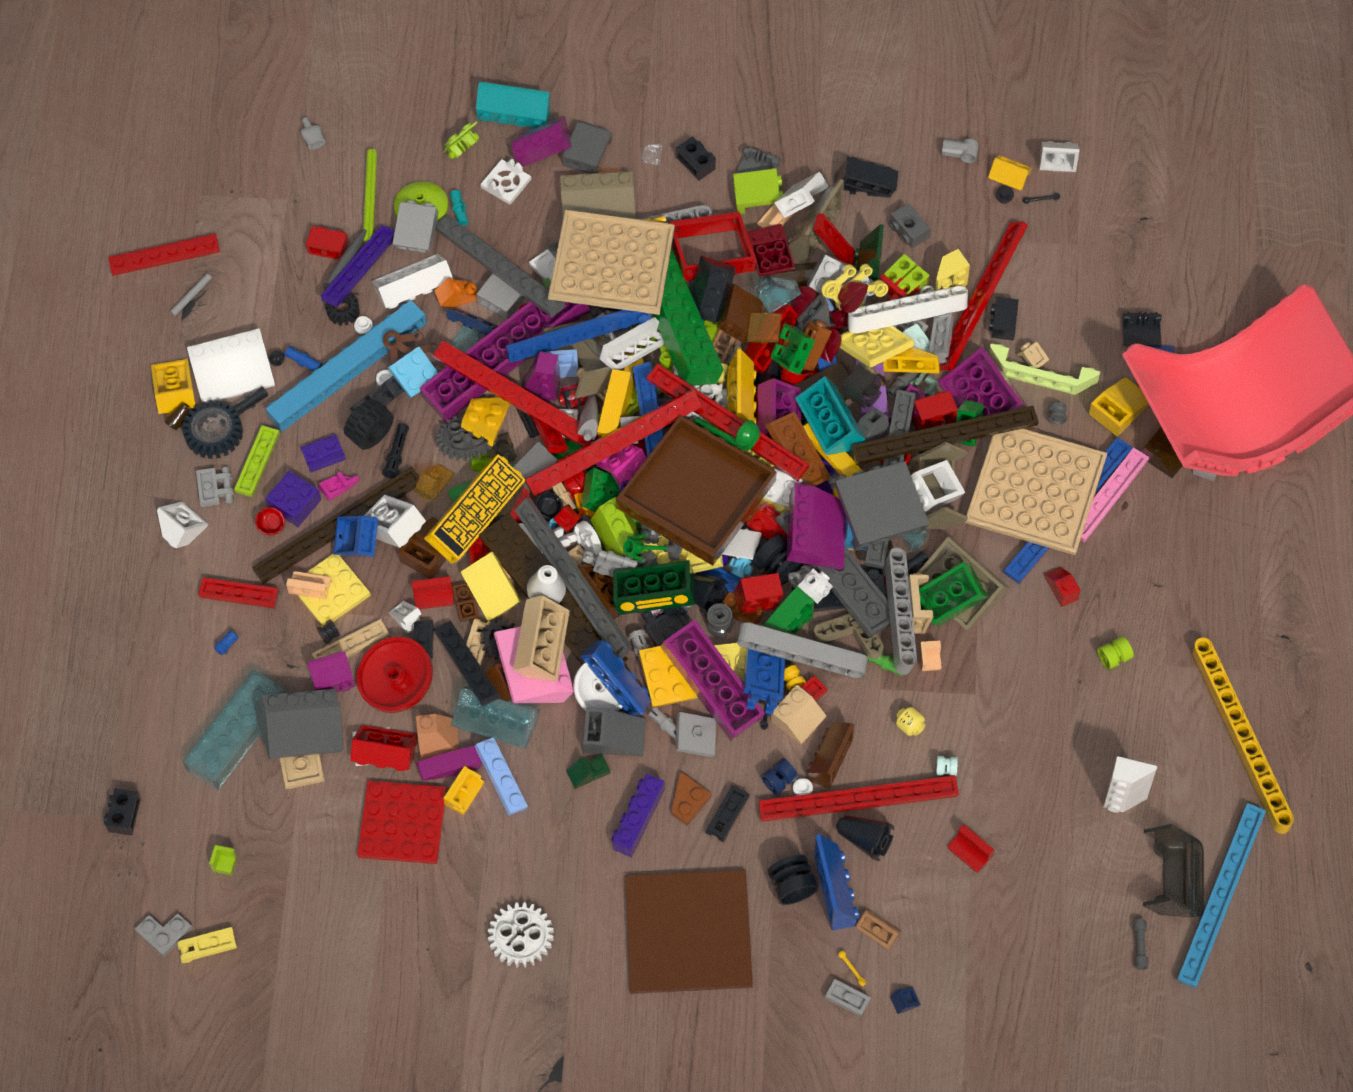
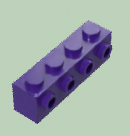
[611,773,665,858]

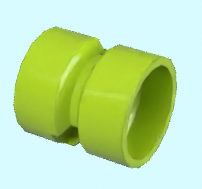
[1097,636,1134,670]

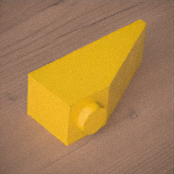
[883,347,940,373]

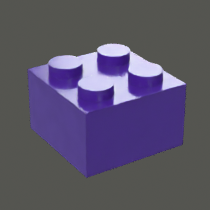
[265,471,321,527]

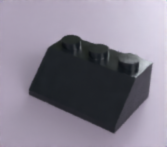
[691,256,736,323]

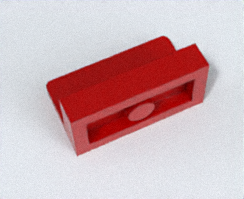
[412,576,454,610]
[947,824,994,873]

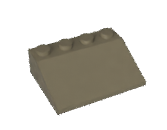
[560,171,636,219]
[788,179,844,263]
[918,537,1010,631]

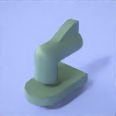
[909,373,938,397]

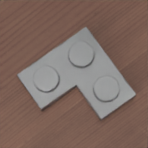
[135,913,193,957]

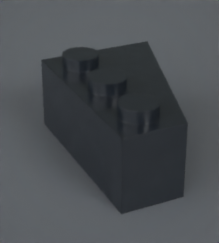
[834,157,898,198]

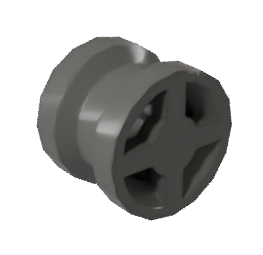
[1048,402,1067,424]

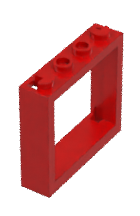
[669,212,756,281]

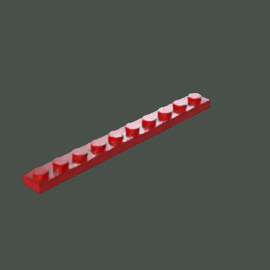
[939,221,1028,371]
[433,341,599,447]
[646,364,809,482]
[525,389,703,496]
[758,776,959,822]

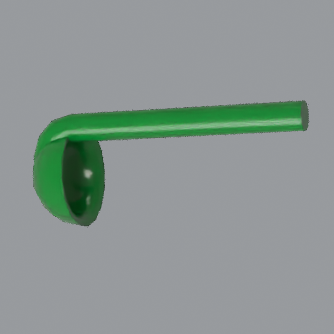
[694,417,760,451]

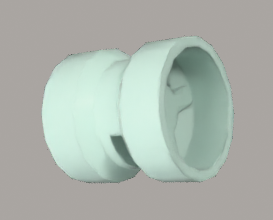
[936,756,958,776]

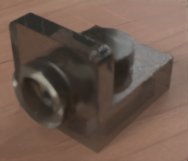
[493,432,517,462]

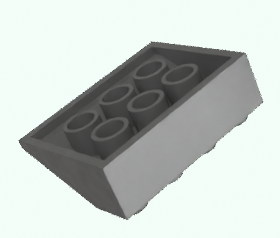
[255,689,344,759]

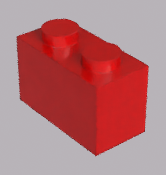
[306,226,349,260]

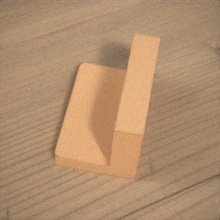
[758,204,794,228]
[286,571,331,599]

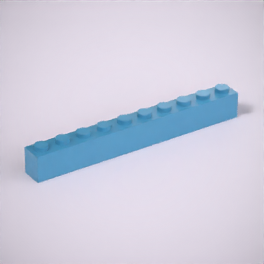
[266,300,427,432]

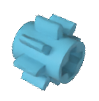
[729,558,754,578]

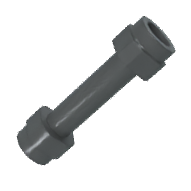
[1133,919,1148,970]

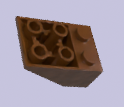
[398,517,446,579]

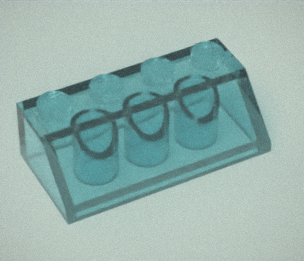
[451,686,541,748]

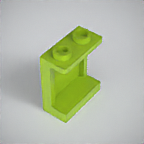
[733,169,783,214]

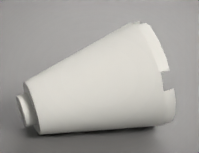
[527,565,566,604]

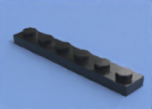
[433,620,500,707]

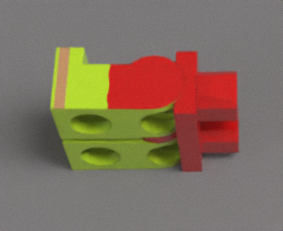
[879,254,930,301]

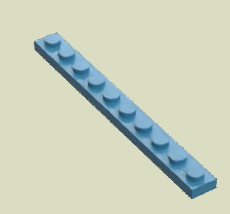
[1177,803,1266,989]

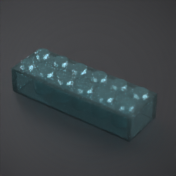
[183,670,286,790]

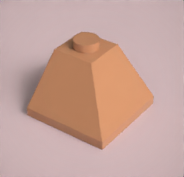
[416,714,460,760]

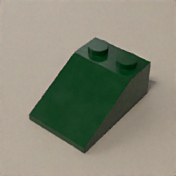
[854,224,884,282]

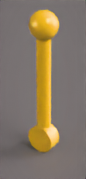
[838,951,867,986]

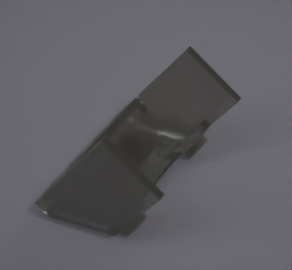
[1143,824,1204,918]

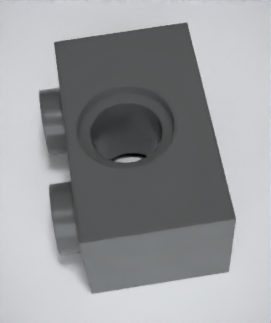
[890,203,931,249]

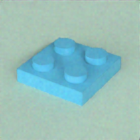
[388,347,438,398]

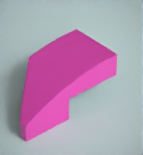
[318,472,359,501]

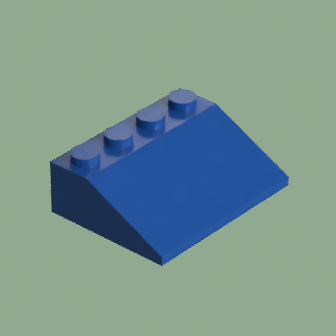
[814,834,859,931]

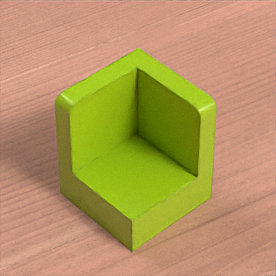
[209,845,237,875]

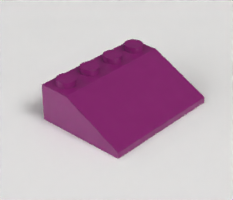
[938,347,1028,440]
[786,483,846,570]

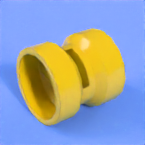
[784,665,806,692]

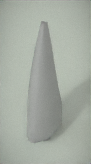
[577,394,599,441]

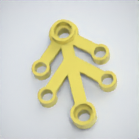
[821,264,888,311]

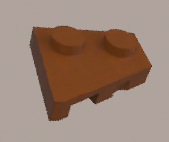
[671,772,712,826]

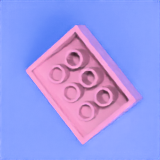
[494,626,574,703]

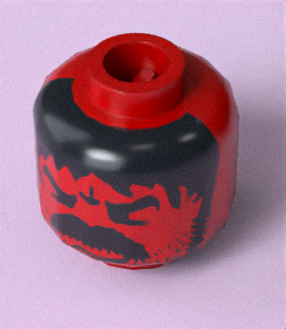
[558,383,587,409]

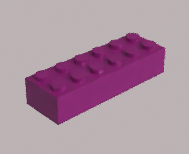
[661,620,765,741]

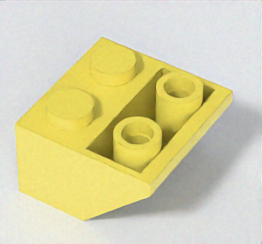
[935,249,970,291]

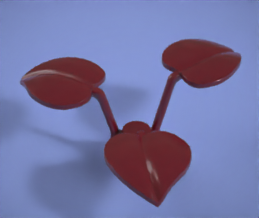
[791,282,869,363]

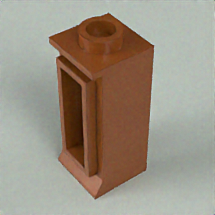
[803,320,832,371]

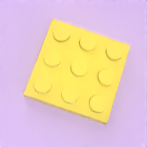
[840,326,914,368]
[297,554,371,626]

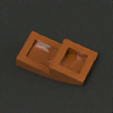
[722,592,764,625]

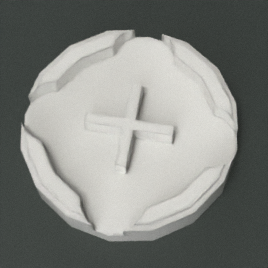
[574,521,602,556]

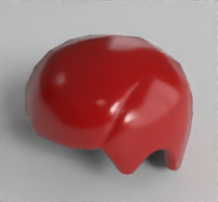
[255,507,285,536]

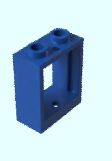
[333,516,378,558]

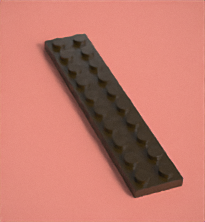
[479,513,628,665]

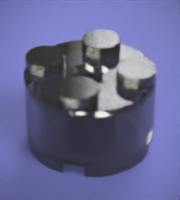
[843,363,885,408]

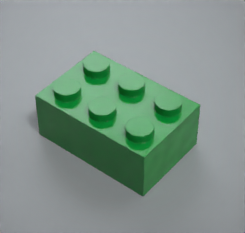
[919,562,988,626]

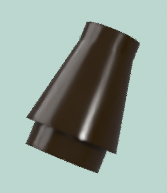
[165,402,191,430]

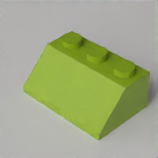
[591,497,647,559]

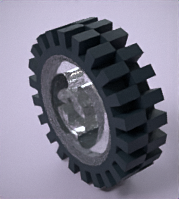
[182,400,243,459]

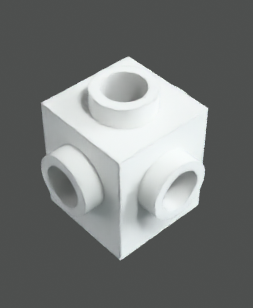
[798,569,833,604]

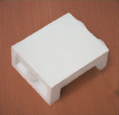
[775,171,828,218]

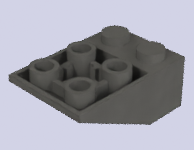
[583,707,646,756]

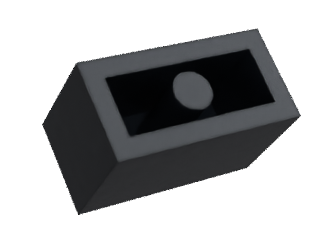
[989,297,1019,341]

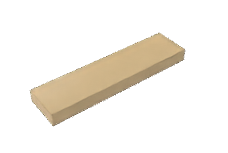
[312,619,390,660]

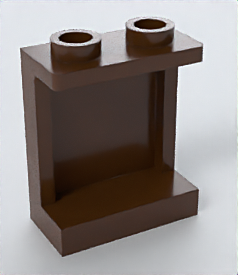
[717,284,764,344]

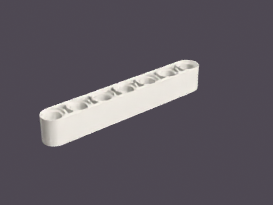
[848,286,968,333]

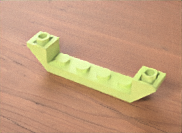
[989,343,1100,395]

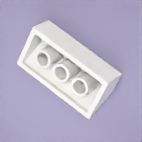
[371,253,453,309]
[1104,756,1157,813]

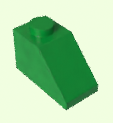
[957,400,983,447]

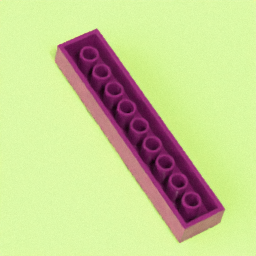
[419,286,590,423]

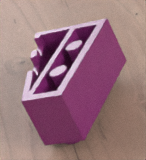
[522,352,561,402]

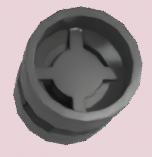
[707,603,732,637]

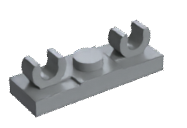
[929,313,954,364]

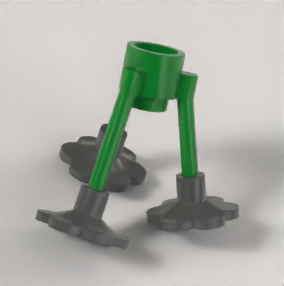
[623,524,682,567]

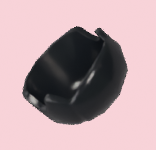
[534,492,563,521]

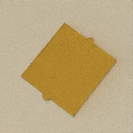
[747,312,782,344]

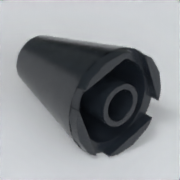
[694,572,728,613]
[836,815,894,861]

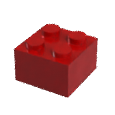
[912,391,958,431]
[734,573,783,614]

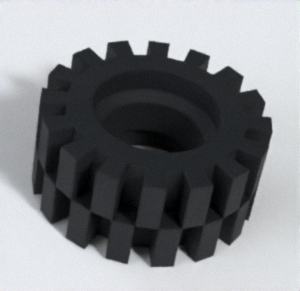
[325,292,360,326]

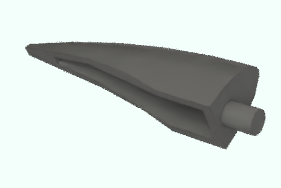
[323,229,367,290]

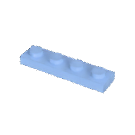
[475,737,528,816]

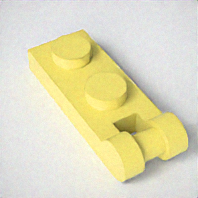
[177,927,237,963]

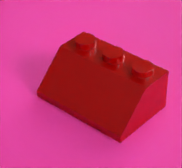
[350,725,418,771]

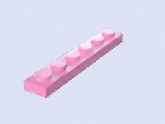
[1081,447,1149,543]

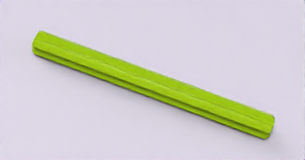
[363,149,377,244]

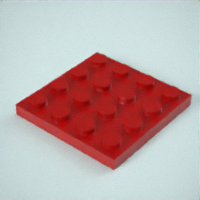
[357,781,447,864]

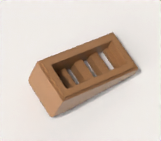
[713,329,737,364]

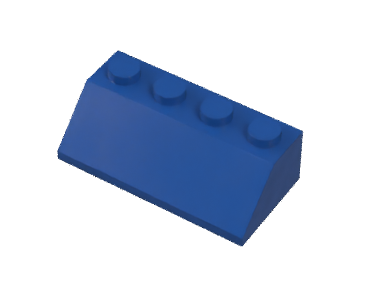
[580,640,651,715]

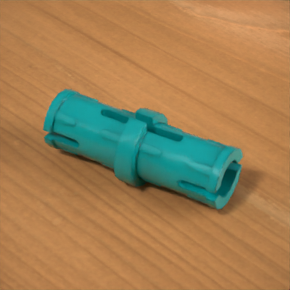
[449,190,469,226]

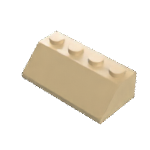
[513,595,570,682]

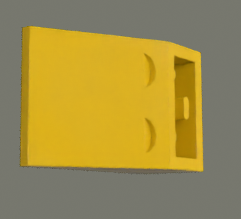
[1089,377,1149,437]

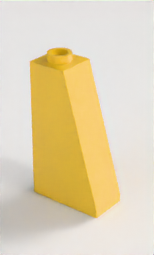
[597,369,635,438]

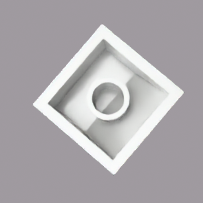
[1040,141,1079,172]

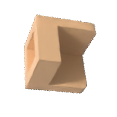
[920,641,941,671]

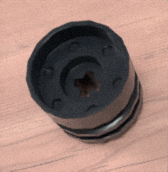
[753,535,803,585]
[767,855,818,905]

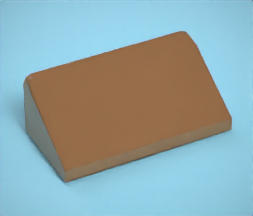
[855,909,902,950]

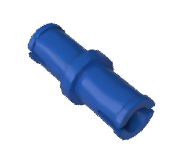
[285,346,323,371]

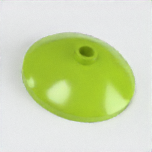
[394,181,448,222]

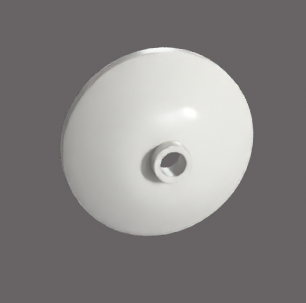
[573,663,622,711]

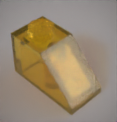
[414,464,455,500]

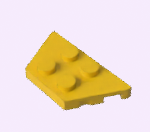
[461,398,511,446]

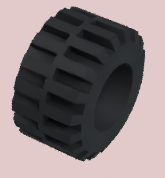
[344,399,394,450]

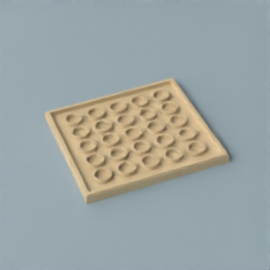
[548,210,675,315]
[965,429,1107,556]

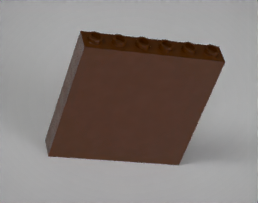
[616,416,777,566]

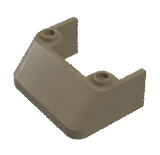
[542,320,625,398]
[908,442,968,530]

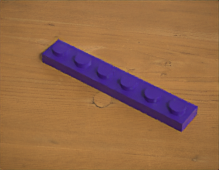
[321,225,395,307]

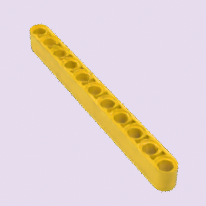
[1192,637,1294,834]

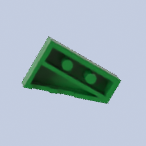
[760,586,814,635]

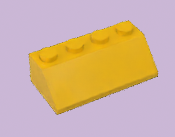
[727,349,756,423]

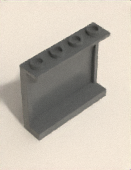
[831,461,929,550]

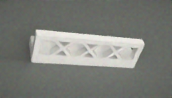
[600,317,665,370]

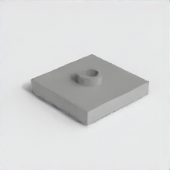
[676,712,716,757]

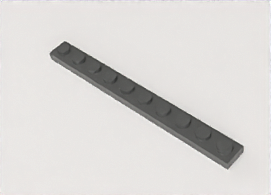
[435,215,565,318]
[864,390,916,569]
[515,498,633,659]

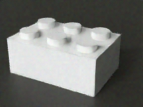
[364,495,426,548]

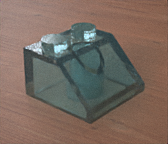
[755,277,802,314]

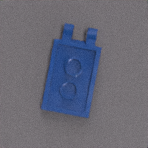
[743,648,785,715]

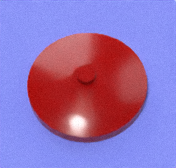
[357,637,433,713]

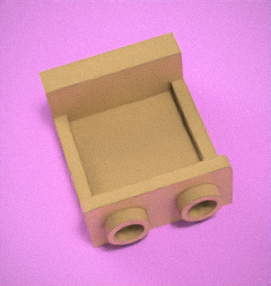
[909,573,933,634]

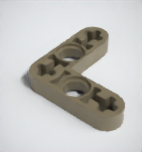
[813,613,884,659]

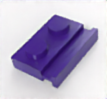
[300,434,346,473]

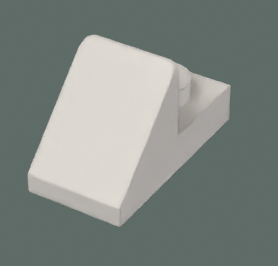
[388,601,422,633]

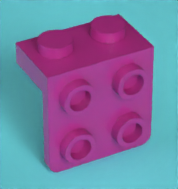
[596,445,647,487]

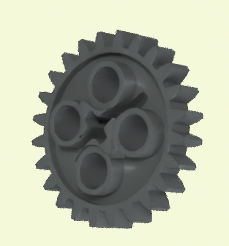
[436,413,498,461]

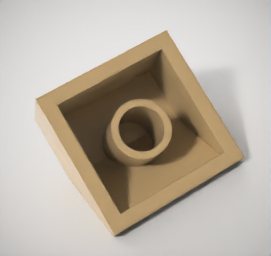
[771,685,827,745]

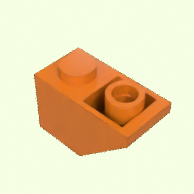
[435,278,478,308]

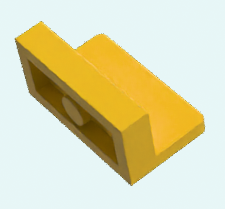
[988,155,1032,190]

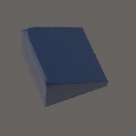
[890,987,921,1014]

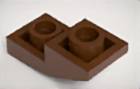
[452,583,479,622]

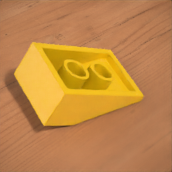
[151,359,195,414]

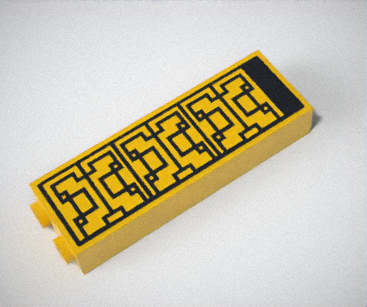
[424,454,525,564]

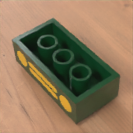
[613,560,695,615]

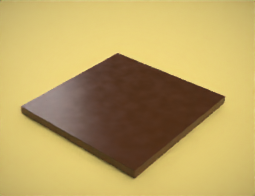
[625,870,753,994]

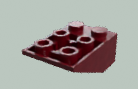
[747,224,795,277]

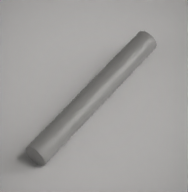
[170,273,212,316]

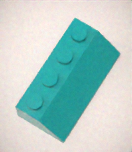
[476,82,551,128]
[795,376,866,455]

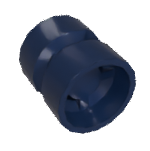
[761,758,798,795]

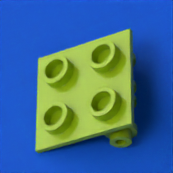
[443,121,479,159]

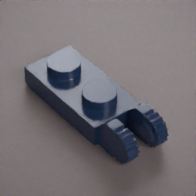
[446,308,498,336]

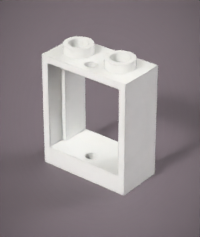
[911,460,965,513]

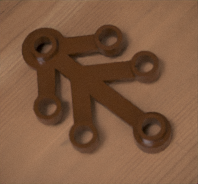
[383,331,443,371]

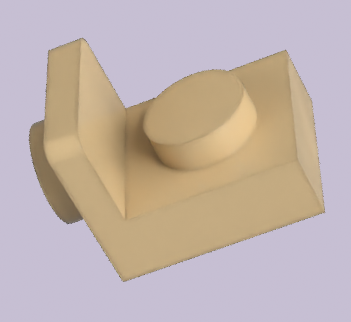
[1017,341,1049,368]

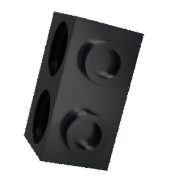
[676,136,716,181]
[104,788,141,836]

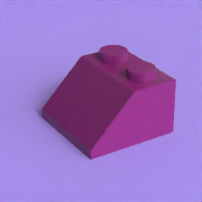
[307,651,355,692]

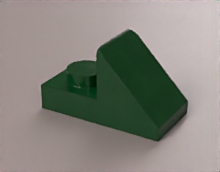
[566,754,611,789]

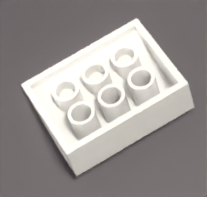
[187,328,275,404]

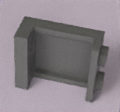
[562,122,612,174]

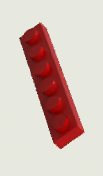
[108,233,220,276]

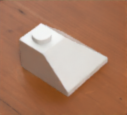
[157,502,208,548]

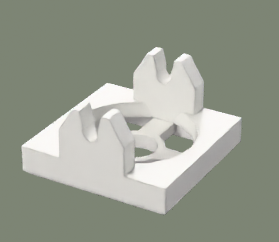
[481,159,531,205]

